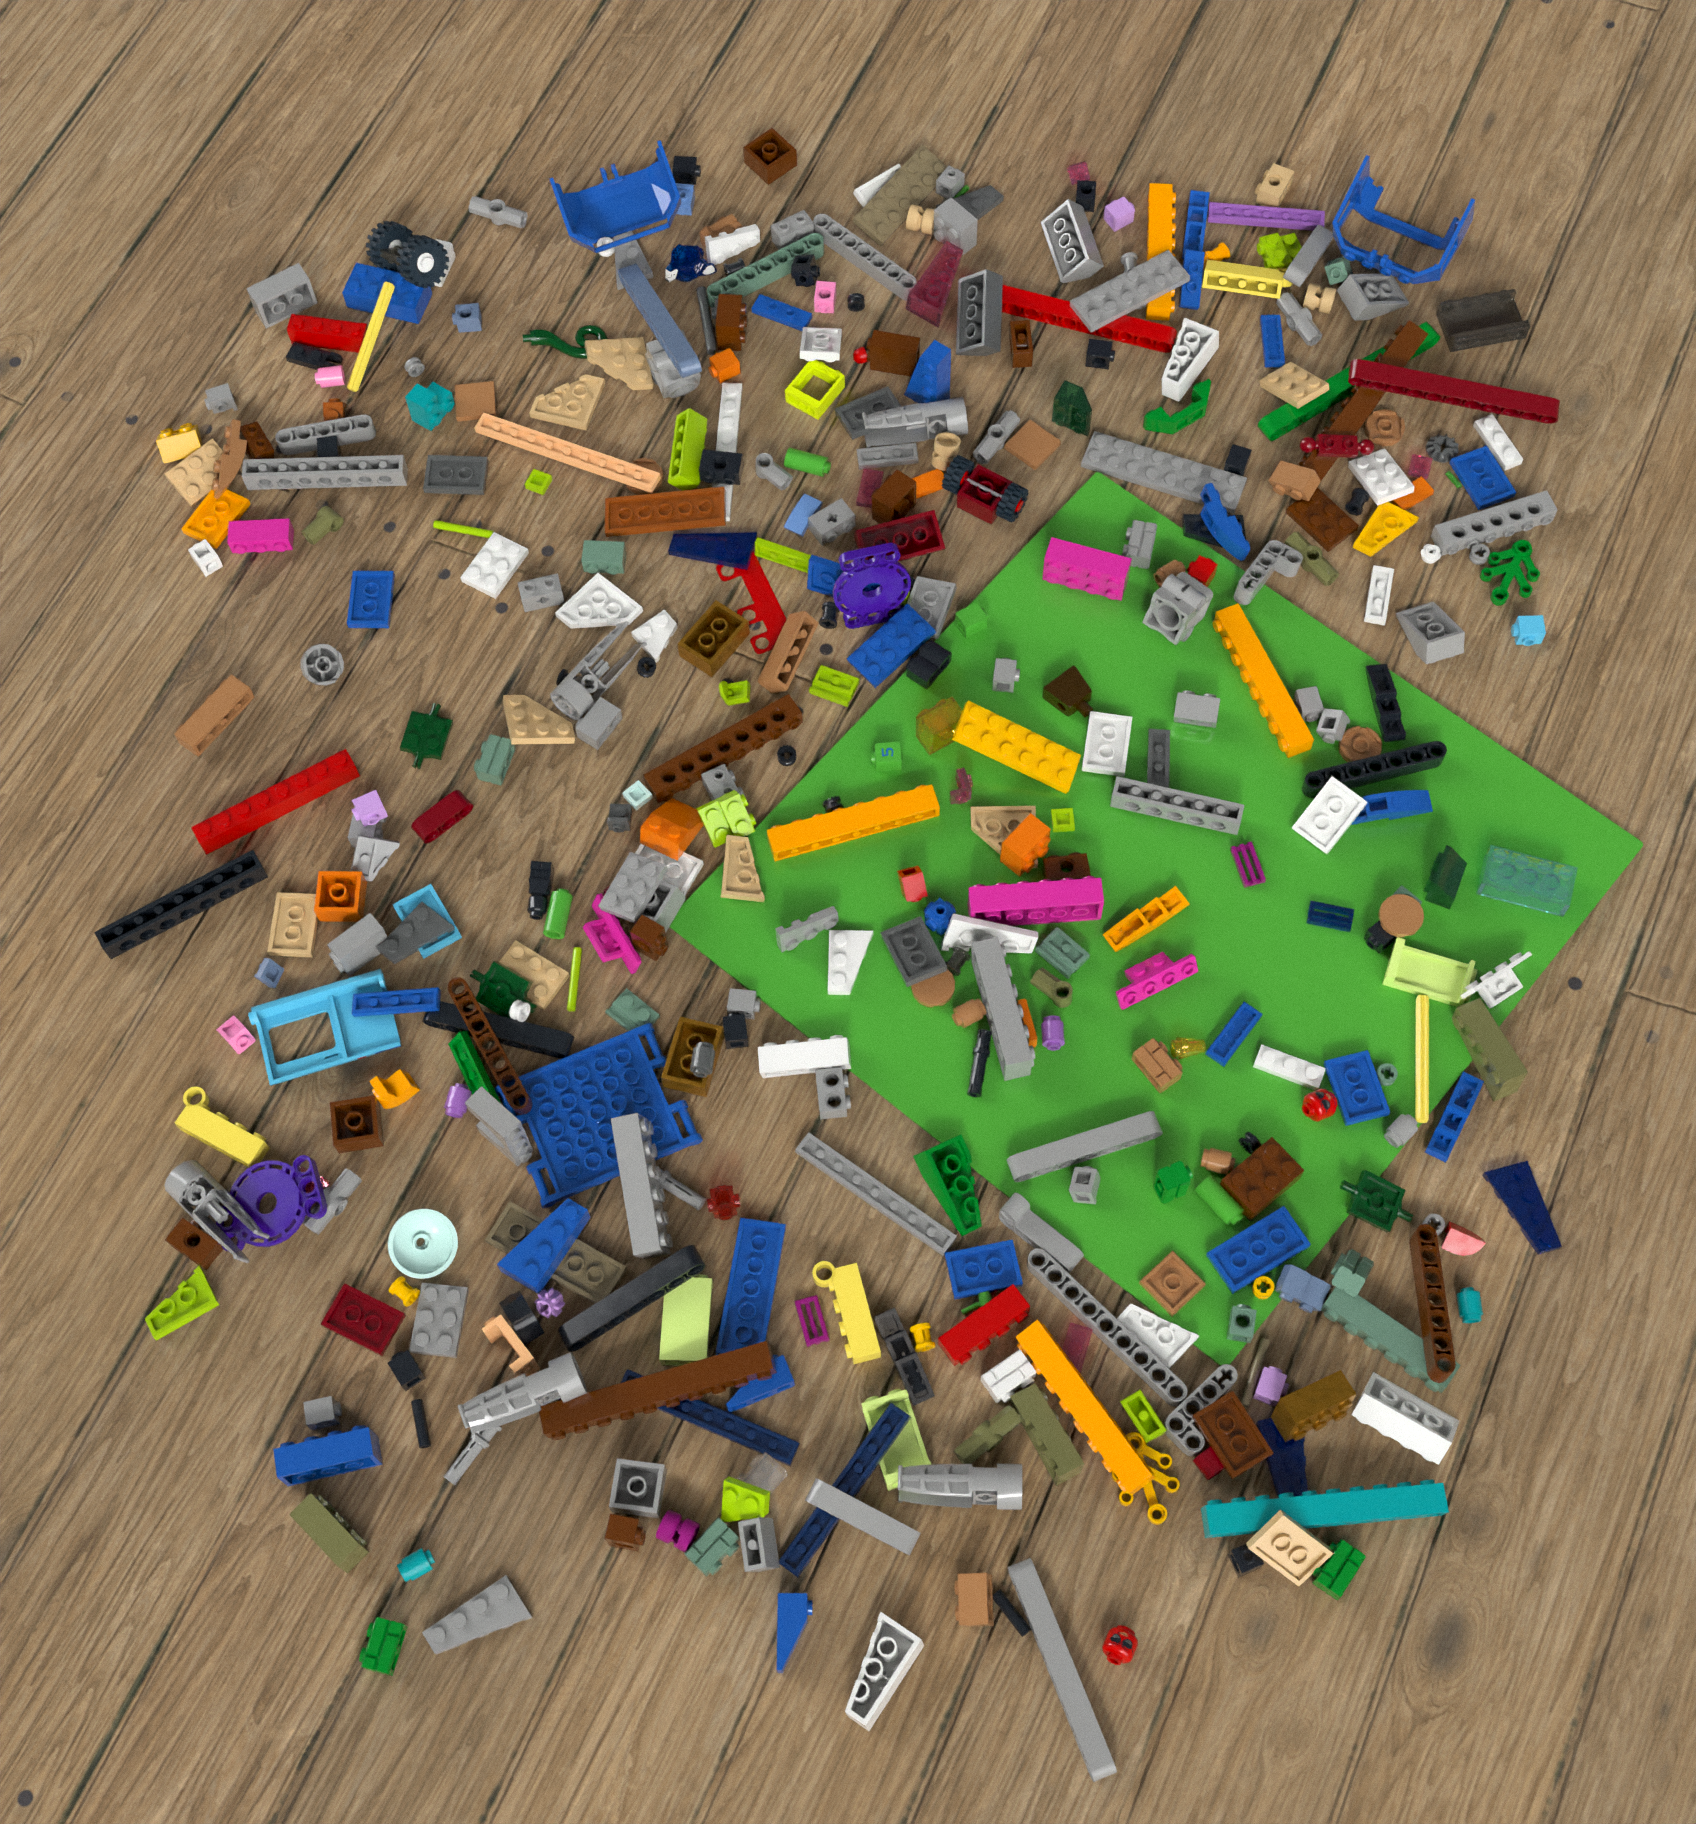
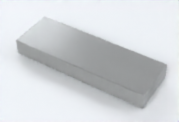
[857,443,919,470]

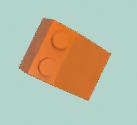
[640,798,703,861]

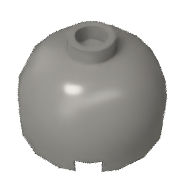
[300,644,344,686]

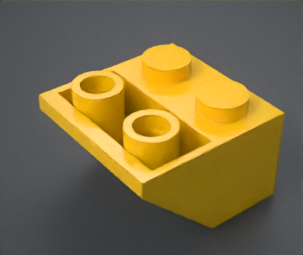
[156,423,203,464]

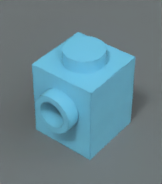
[1511,615,1546,646]

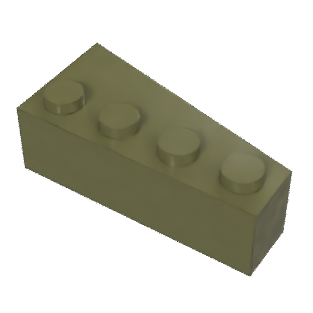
[1452,998,1528,1102]
[1009,1383,1084,1486]

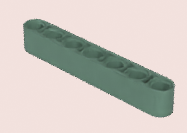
[707,233,824,307]

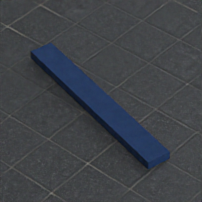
[621,1369,800,1466]
[779,1403,911,1578]

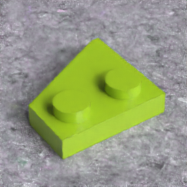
[721,1476,770,1522]

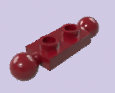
[1299,434,1375,458]

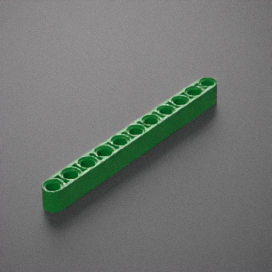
[1257,322,1441,441]

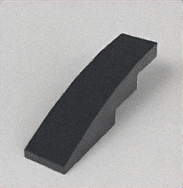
[1365,664,1406,742]
[873,1308,935,1406]

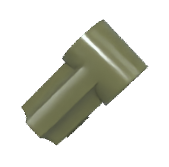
[301,506,344,545]
[1030,967,1073,1008]

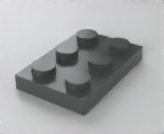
[835,386,901,440]
[423,455,489,495]
[880,916,948,987]

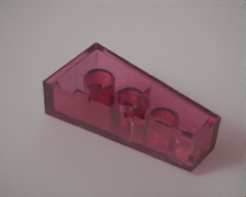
[905,241,963,328]

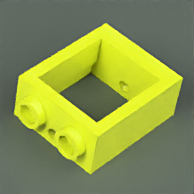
[785,360,845,420]

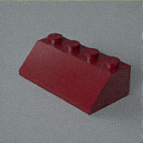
[854,510,946,562]

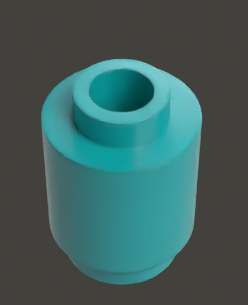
[1456,1287,1483,1323]
[397,1548,435,1582]

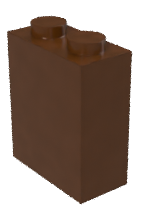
[867,330,920,377]

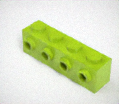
[668,408,707,491]

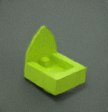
[719,680,751,706]

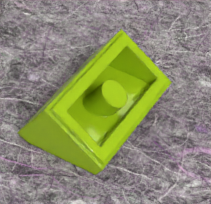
[1120,1390,1167,1443]

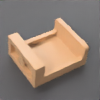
[482,1314,540,1377]

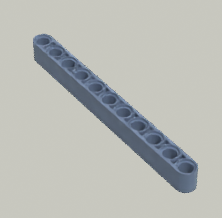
[618,263,702,378]

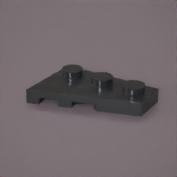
[1182,514,1246,548]

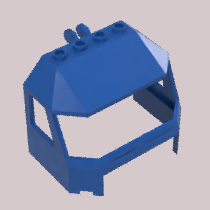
[550,140,681,253]
[1332,155,1475,284]

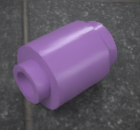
[1041,1016,1065,1051]
[444,1083,472,1118]

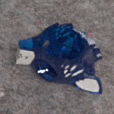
[665,244,717,282]

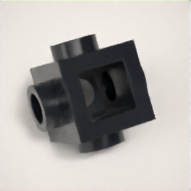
[791,254,820,287]

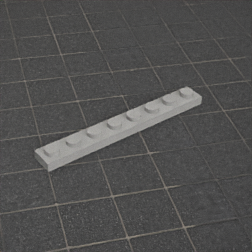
[795,1132,957,1256]

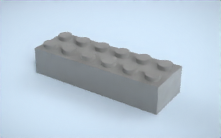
[971,937,1035,1081]
[611,1113,673,1259]

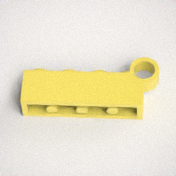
[1202,259,1293,299]
[175,1087,270,1168]
[812,1261,881,1364]

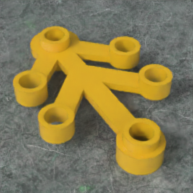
[1111,1432,1180,1525]

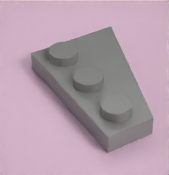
[614,231,653,290]
[775,906,838,952]

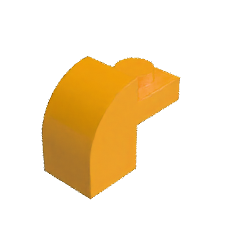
[369,1069,420,1109]

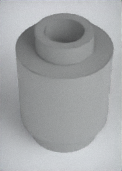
[1384,1114,1418,1148]

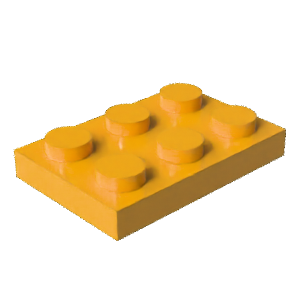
[182,489,251,549]

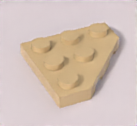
[585,337,653,390]
[529,374,605,431]
[503,695,575,744]
[970,806,1038,868]

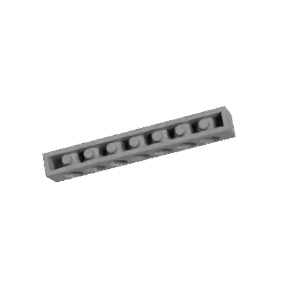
[242,455,408,490]

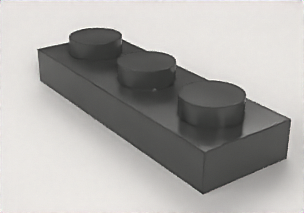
[1147,729,1170,788]

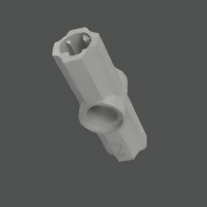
[469,196,528,228]
[1276,292,1322,346]
[973,410,1020,465]
[303,1168,362,1235]

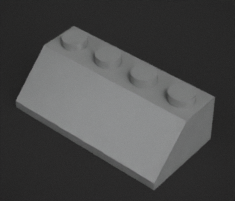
[1041,199,1104,283]

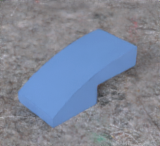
[784,494,823,537]

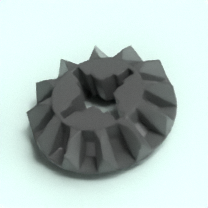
[1426,433,1459,463]

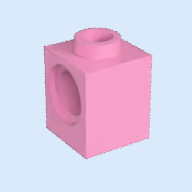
[814,281,836,313]

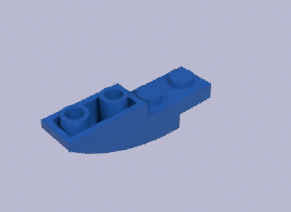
[1200,483,1250,561]
[1351,790,1433,825]

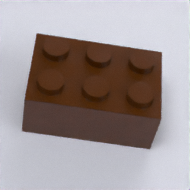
[1220,1137,1304,1222]

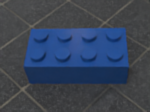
[342,263,432,324]
[273,1425,383,1487]

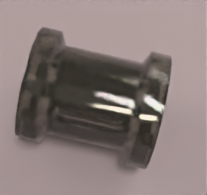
[945,947,971,976]

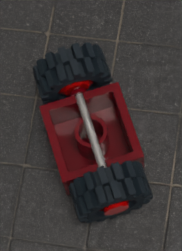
[942,455,1029,525]

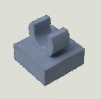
[254,958,284,988]

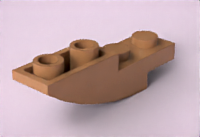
[212,419,247,499]

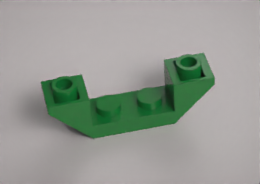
[1143,379,1211,434]

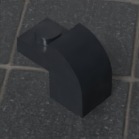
[499,1291,545,1346]

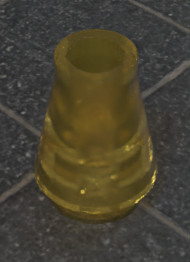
[1170,1037,1206,1060]

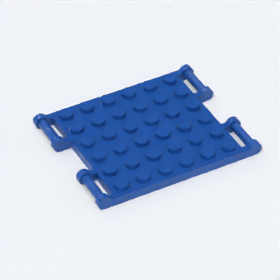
[494,1023,703,1208]

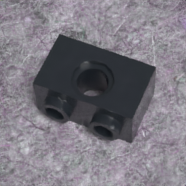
[699,449,744,485]

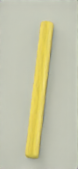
[347,282,395,392]
[1415,995,1429,1123]

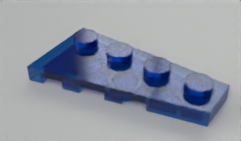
[668,532,758,570]
[1482,1161,1562,1255]
[1256,1418,1308,1498]

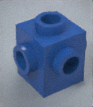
[924,898,956,936]

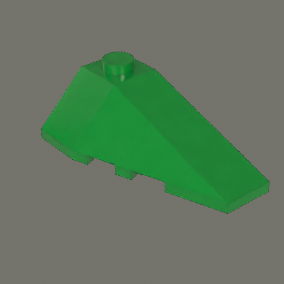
[913,1134,982,1236]

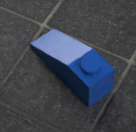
[726,1355,795,1413]
[777,1593,813,1673]

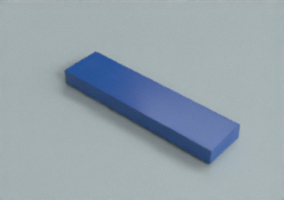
[351,987,441,1017]

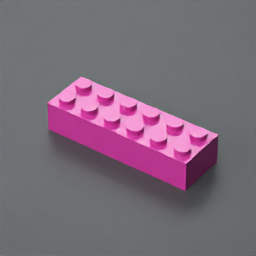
[968,876,1104,926]

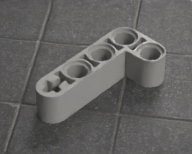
[1234,540,1303,605]
[999,1193,1084,1273]
[1164,1364,1238,1457]

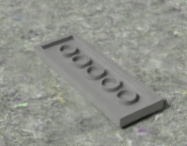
[1070,250,1190,332]

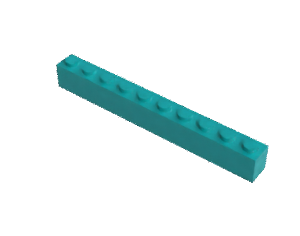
[1201,1479,1449,1538]

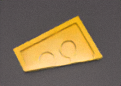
[1353,502,1419,557]

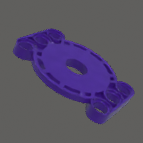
[832,543,911,629]
[215,1155,327,1252]

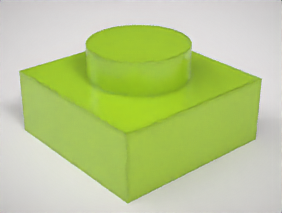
[525,469,552,495]
[1051,808,1075,832]

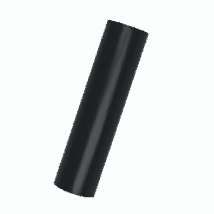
[411,1399,431,1449]
[993,1589,1032,1637]

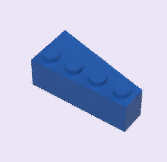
[904,340,951,403]
[497,1198,591,1294]

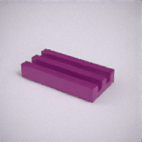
[1230,841,1266,888]
[794,1295,830,1347]

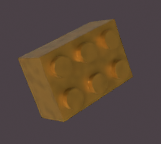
[677,600,750,677]
[661,1017,725,1097]
[1270,1370,1357,1442]

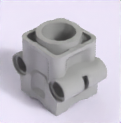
[645,330,701,398]
[1142,572,1213,645]

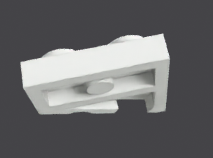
[631,610,677,663]

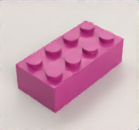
[1042,537,1132,601]

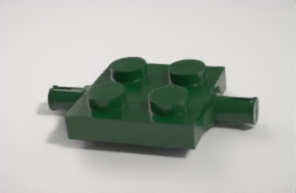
[400,703,453,769]
[470,961,537,1018]
[1340,1170,1413,1233]

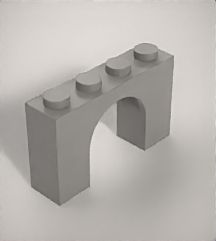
[465,1086,533,1167]

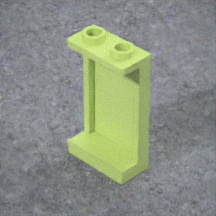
[1382,937,1477,1007]
[659,1274,713,1366]
[861,1389,931,1491]

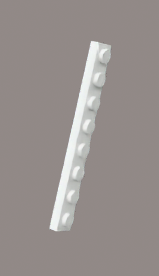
[712,383,743,521]

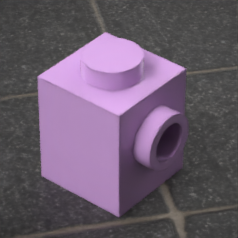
[1104,197,1135,232]
[351,790,388,827]
[1253,1366,1289,1407]

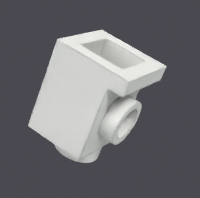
[188,539,223,577]

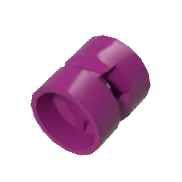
[656,1509,700,1552]

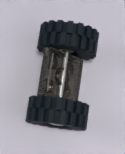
[366,221,449,288]

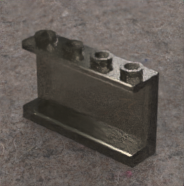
[1436,289,1530,352]

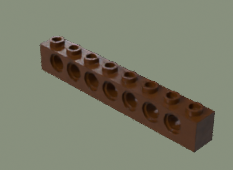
[643,694,803,803]

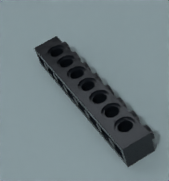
[94,850,268,959]

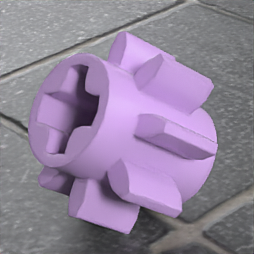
[534,1288,565,1318]

